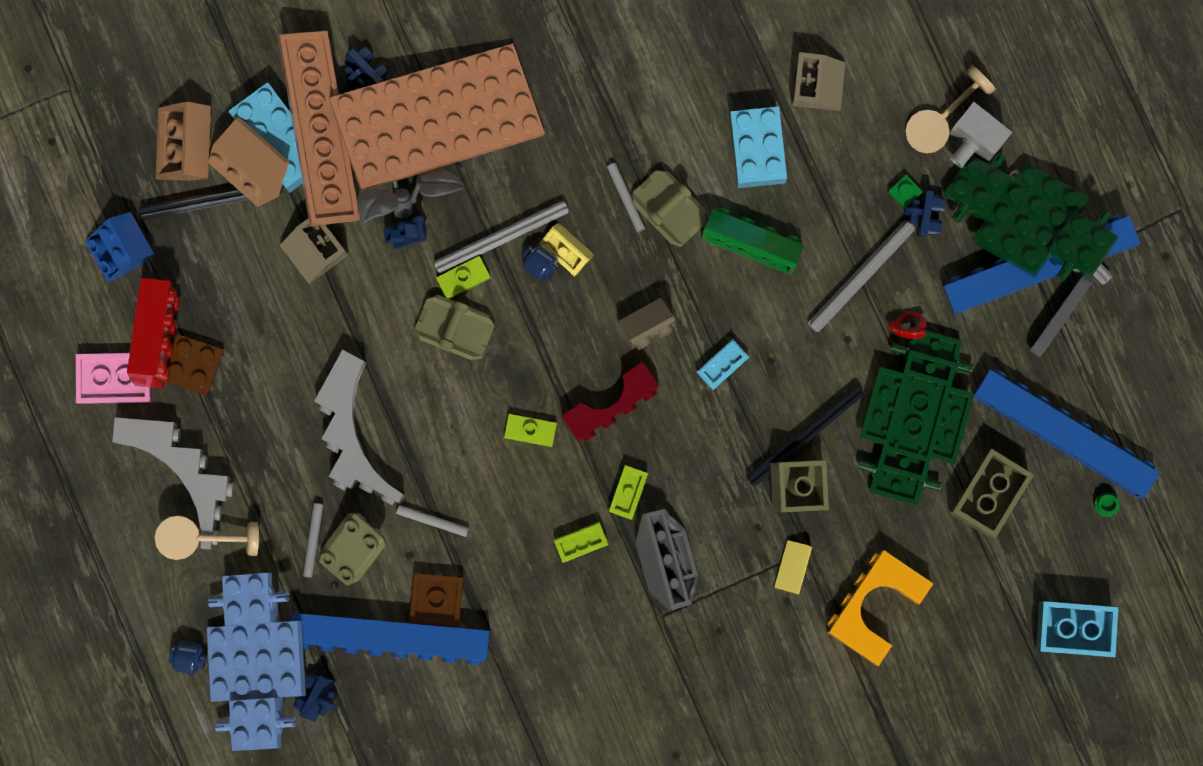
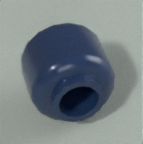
[523,245,559,281]
[168,640,207,675]

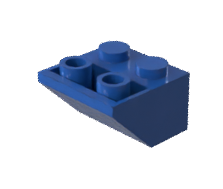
[85,212,154,282]

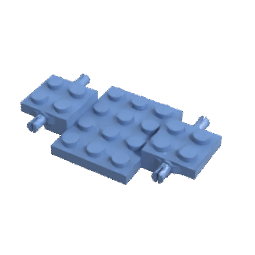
[207,573,306,751]

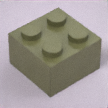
[770,460,829,512]

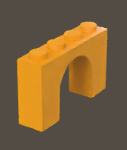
[826,550,933,666]

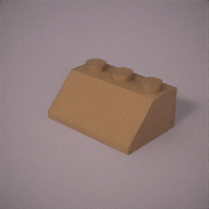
[156,102,211,181]
[208,117,289,207]

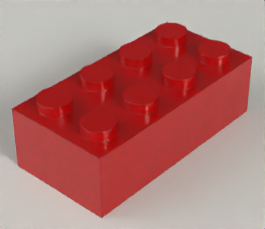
[127,278,180,389]

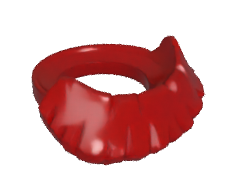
[887,312,926,339]

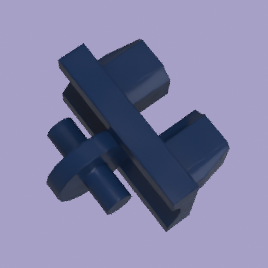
[344,47,388,88]
[904,190,946,238]
[384,216,427,249]
[293,675,337,722]

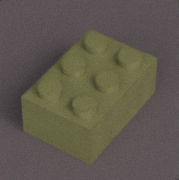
[950,449,1034,539]

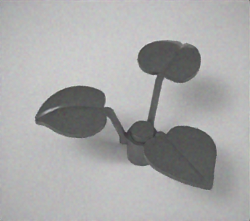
[357,169,464,223]

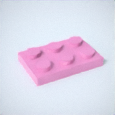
[76,353,151,404]

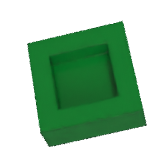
[888,175,923,209]

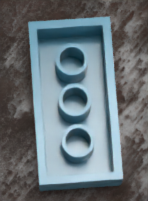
[229,82,303,193]

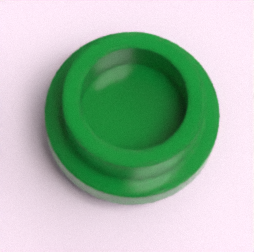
[1094,492,1120,517]

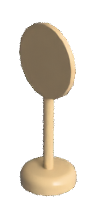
[906,65,996,153]
[154,515,259,560]

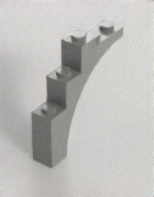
[314,350,405,505]
[112,417,234,550]

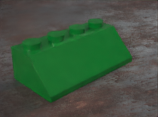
[701,208,804,275]

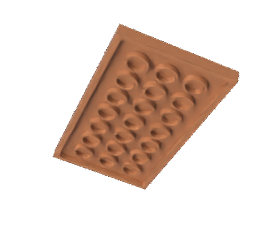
[329,44,545,191]

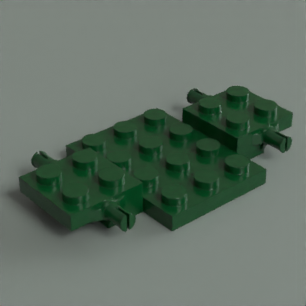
[944,152,1118,282]
[858,330,974,506]

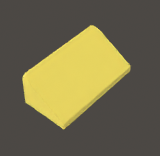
[539,223,594,276]
[774,540,812,594]

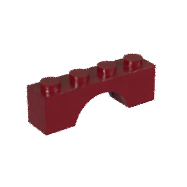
[561,362,659,443]

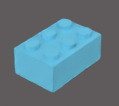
[729,107,787,188]
[1036,601,1118,657]

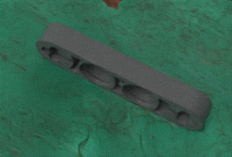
[1029,274,1094,357]

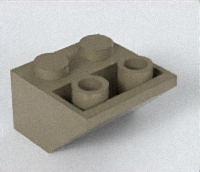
[792,52,846,111]
[280,218,348,284]
[618,298,676,350]

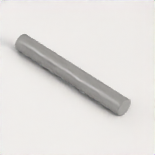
[607,163,646,233]
[303,503,323,578]
[396,505,469,537]

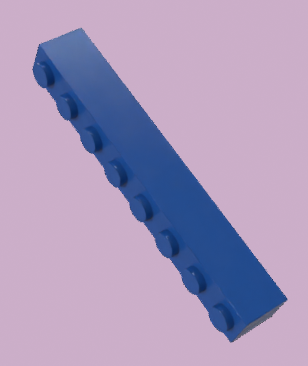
[943,214,1140,315]
[974,369,1160,499]
[291,613,490,665]

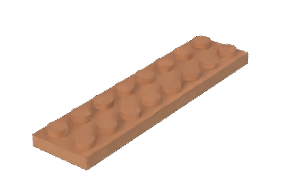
[278,31,360,226]

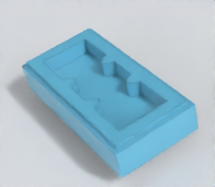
[696,339,749,390]

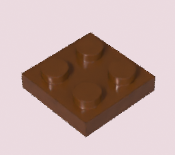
[165,334,224,396]
[409,573,464,627]

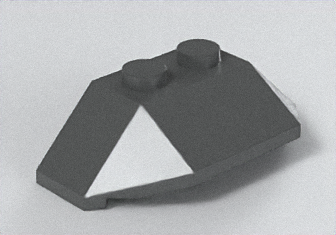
[636,509,698,611]

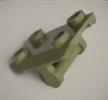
[631,170,707,247]
[414,295,495,360]
[319,513,386,586]

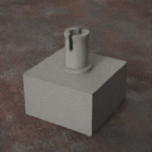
[949,102,1012,168]

